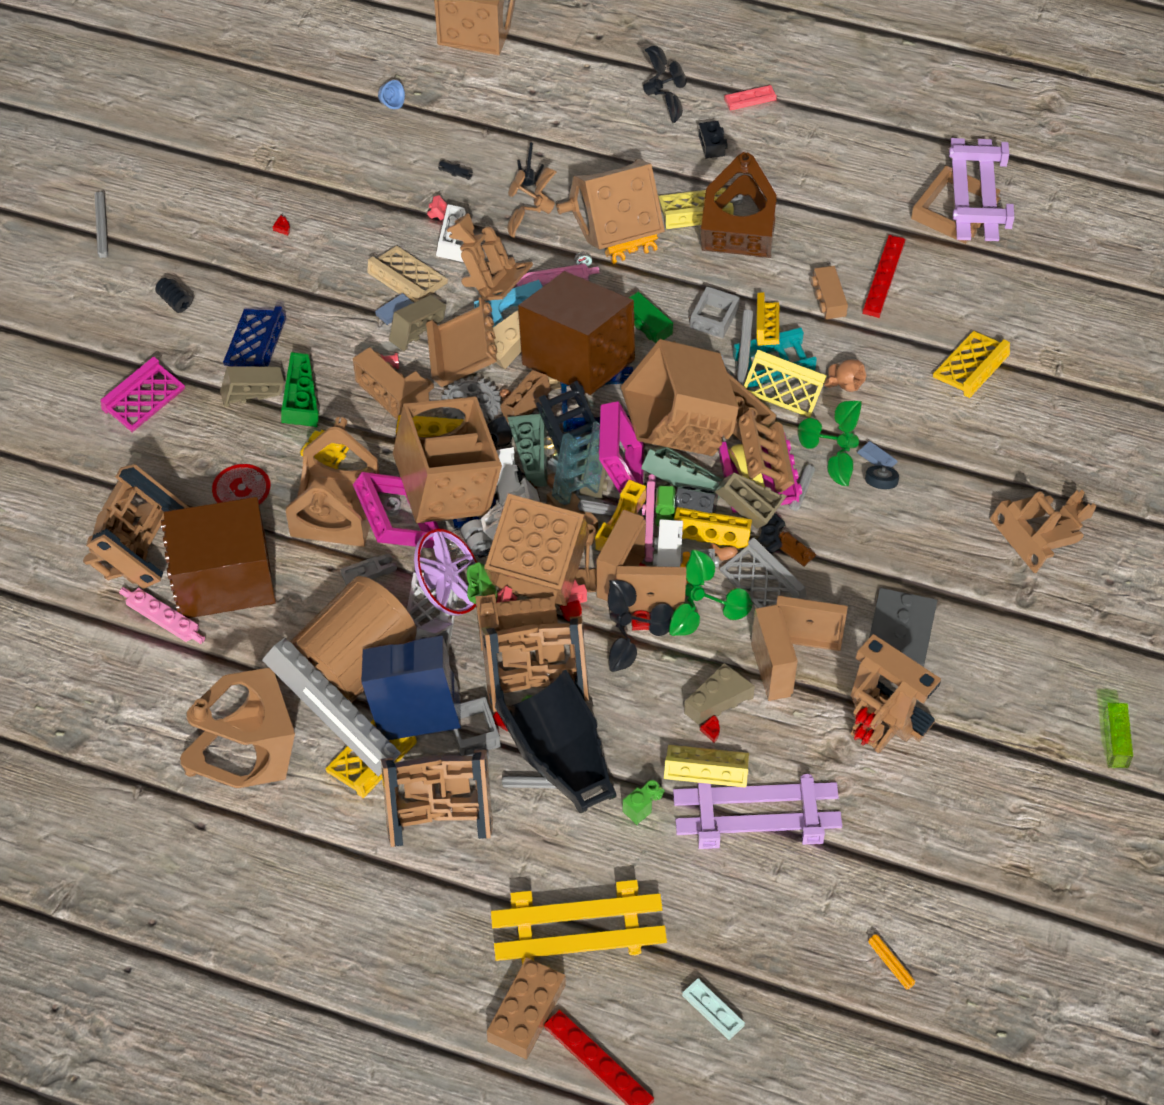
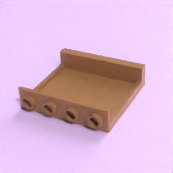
[426,297,497,387]

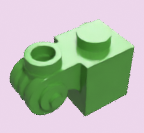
[622,780,664,825]

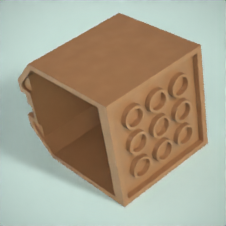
[621,339,739,456]
[484,493,589,606]

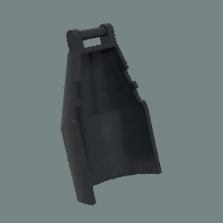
[495,670,617,813]

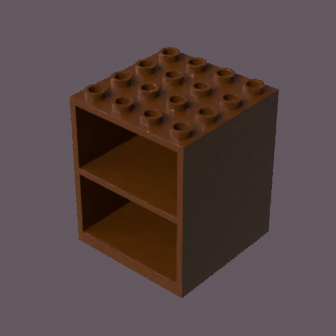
[518,271,635,395]
[161,497,276,618]

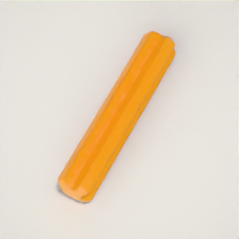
[868,934,915,989]

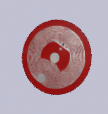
[212,464,271,505]

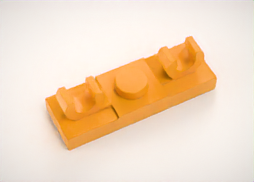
[605,234,658,264]

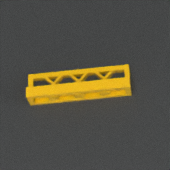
[757,292,780,345]

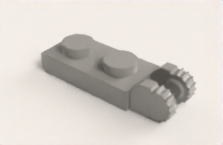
[340,554,397,586]

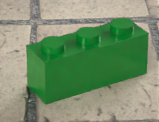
[629,292,673,344]

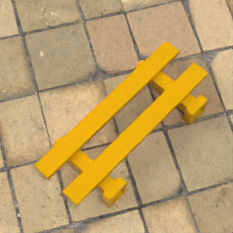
[491,880,667,965]

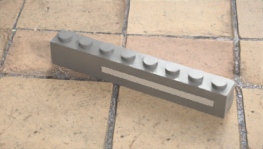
[262,638,401,776]

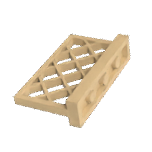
[367,246,448,303]

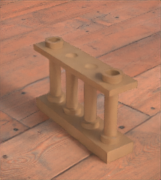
[738,409,794,493]

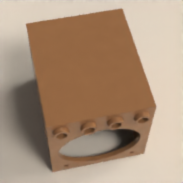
[393,397,502,523]

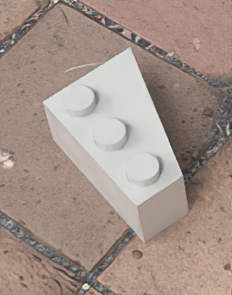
[436,204,466,262]
[495,447,520,505]
[481,478,540,541]
[653,520,683,567]

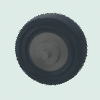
[865,465,899,489]

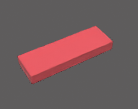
[724,85,777,111]

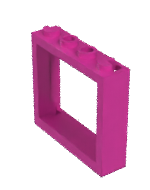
[599,401,644,494]
[353,472,439,549]

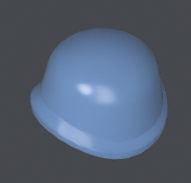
[378,80,405,109]

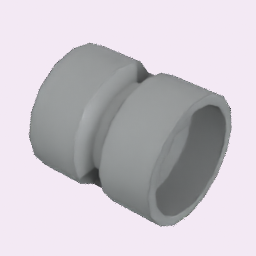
[460,520,492,556]

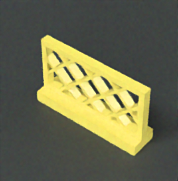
[658,188,734,229]
[744,350,826,418]
[664,745,749,787]

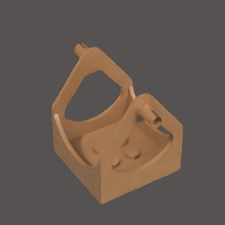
[434,0,516,55]
[556,159,665,250]
[286,417,379,547]
[180,668,295,788]

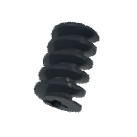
[155,278,193,313]

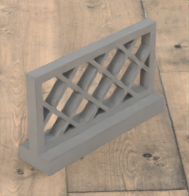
[720,538,806,608]

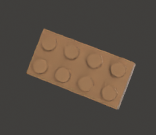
[727,372,776,442]
[487,957,566,1060]

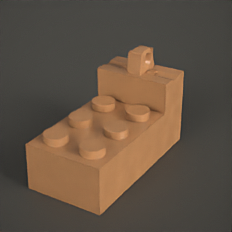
[352,347,434,420]
[475,594,558,651]

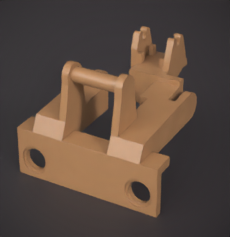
[447,213,533,301]
[990,490,1096,573]

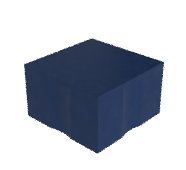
[361,635,461,740]

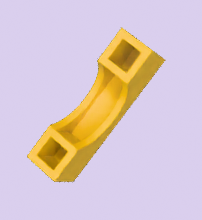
[595,480,646,551]

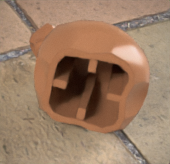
[824,359,866,392]

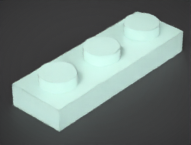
[682,979,745,1040]

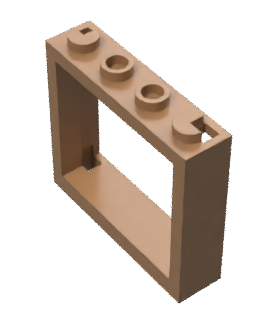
[911,166,1001,244]

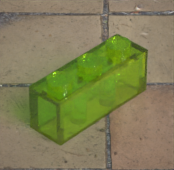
[1103,702,1133,768]

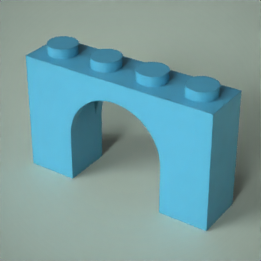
[474,280,543,327]

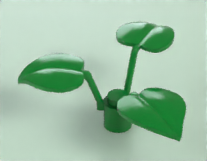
[797,401,862,486]
[669,549,753,636]

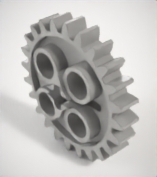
[442,377,501,424]

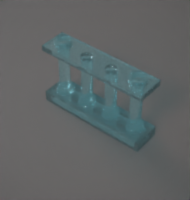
[552,421,603,505]

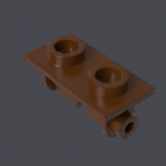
[779,531,817,567]

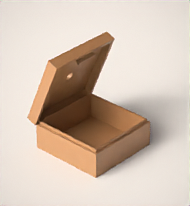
[597,510,686,614]
[751,596,848,701]

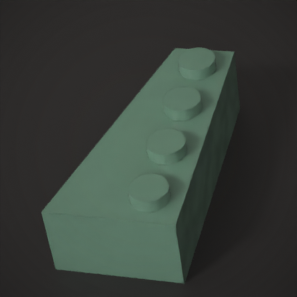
[507,414,547,487]
[641,446,724,500]

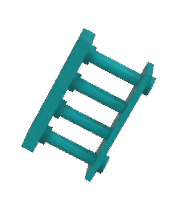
[733,328,817,388]

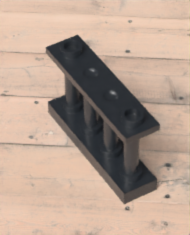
[534,381,600,467]

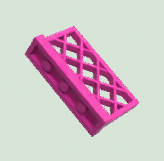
[100,357,185,433]

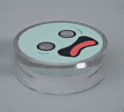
[574,251,592,267]

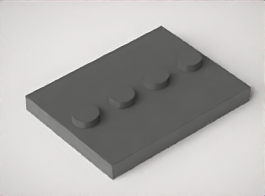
[869,588,938,667]

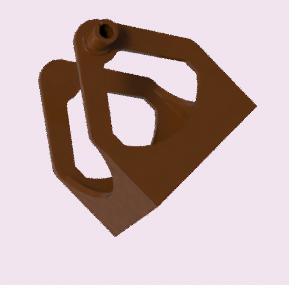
[701,152,777,258]

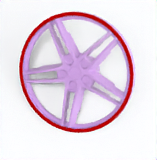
[414,529,477,616]

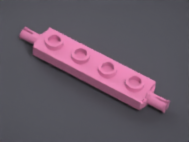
[514,264,599,287]
[642,474,657,562]
[119,587,205,644]

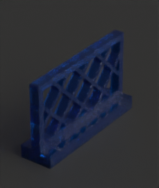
[223,306,287,367]

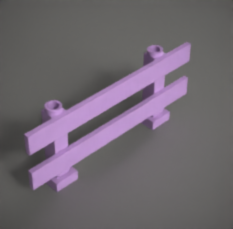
[949,138,1014,241]
[673,774,842,849]

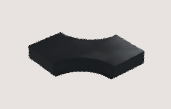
[756,513,785,554]

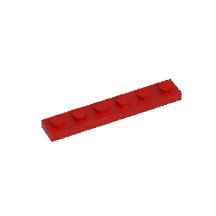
[862,235,906,318]
[544,1010,654,1105]

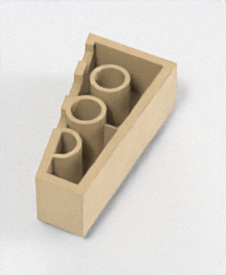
[493,310,521,369]

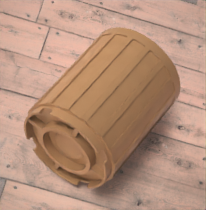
[290,576,417,703]

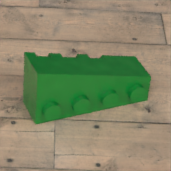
[281,352,318,427]

